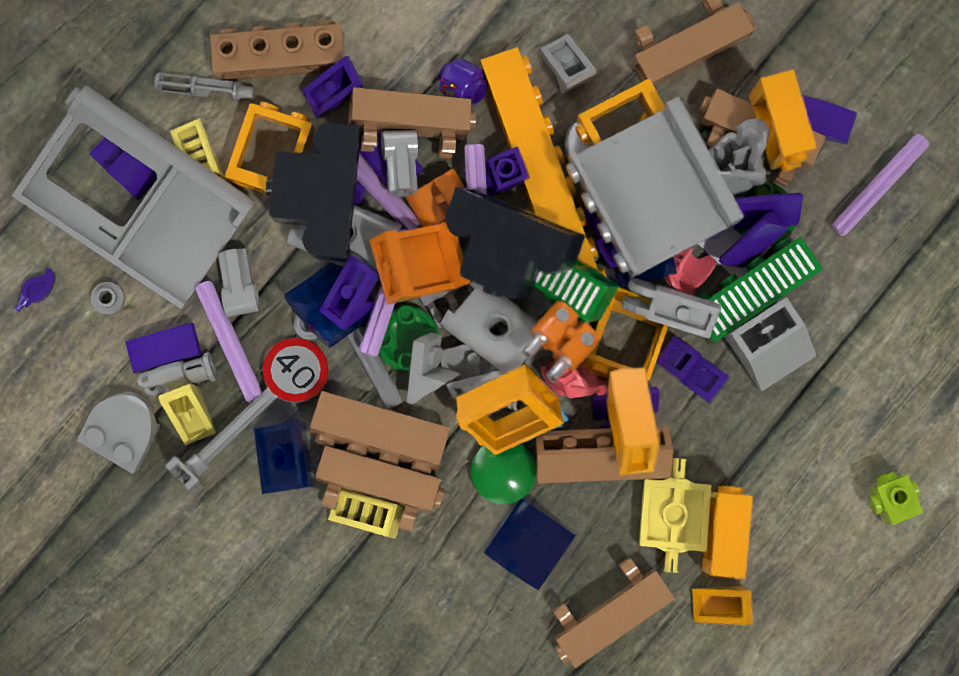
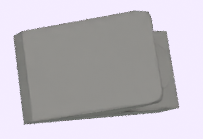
[540,34,597,94]
[407,332,460,404]

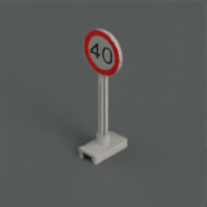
[165,338,329,497]

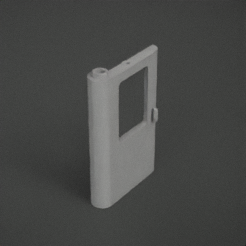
[12,85,255,309]

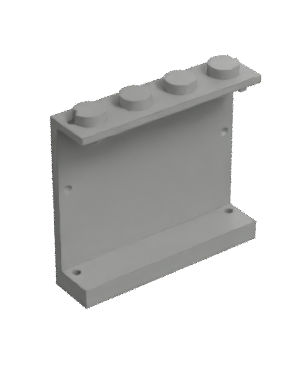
[566,97,744,278]

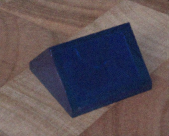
[254,420,313,494]
[484,499,576,591]

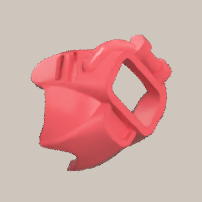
[659,247,716,296]
[540,361,609,398]

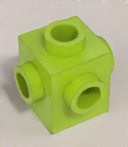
[868,471,924,525]

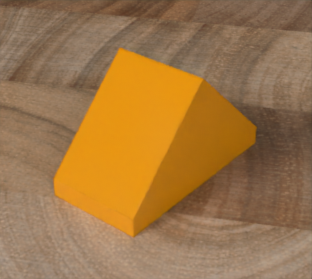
[692,586,753,625]

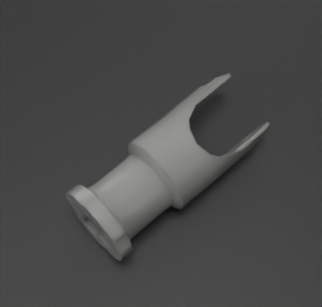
[138,352,217,396]

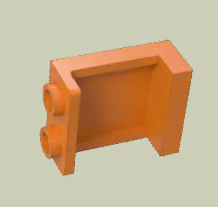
[370,221,470,305]

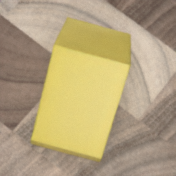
[159,384,216,445]

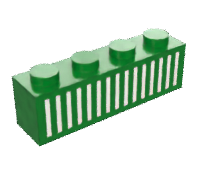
[699,236,823,346]
[535,259,620,323]

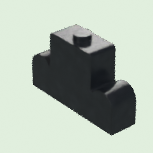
[266,123,362,263]
[446,187,586,299]

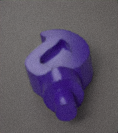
[14,268,56,312]

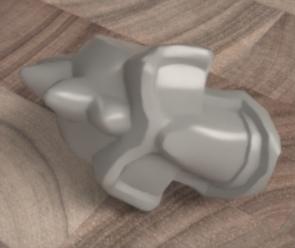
[708,119,770,199]

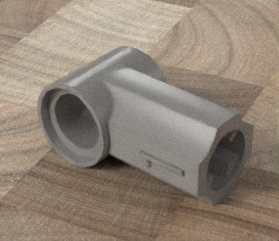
[381,130,418,197]
[218,248,260,317]

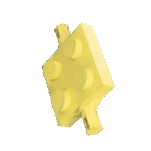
[638,458,711,573]

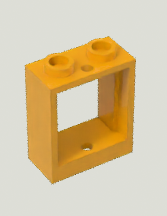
[749,69,817,172]
[575,78,665,147]
[224,102,315,195]
[582,288,668,383]
[456,365,564,455]
[606,367,659,475]
[701,486,753,579]

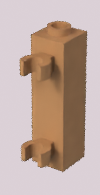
[632,0,755,87]
[348,87,476,159]
[698,89,826,186]
[315,446,445,532]
[553,557,675,668]

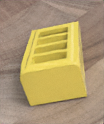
[170,118,225,180]
[328,489,404,539]

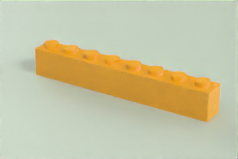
[481,47,607,277]

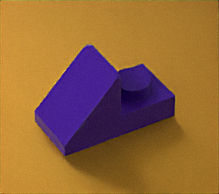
[302,56,363,118]
[89,137,157,200]
[319,255,379,329]

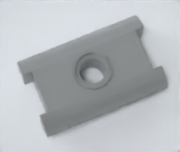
[287,205,402,282]
[441,281,550,374]

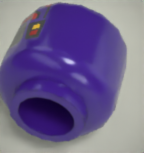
[438,58,488,105]

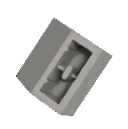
[725,297,817,392]

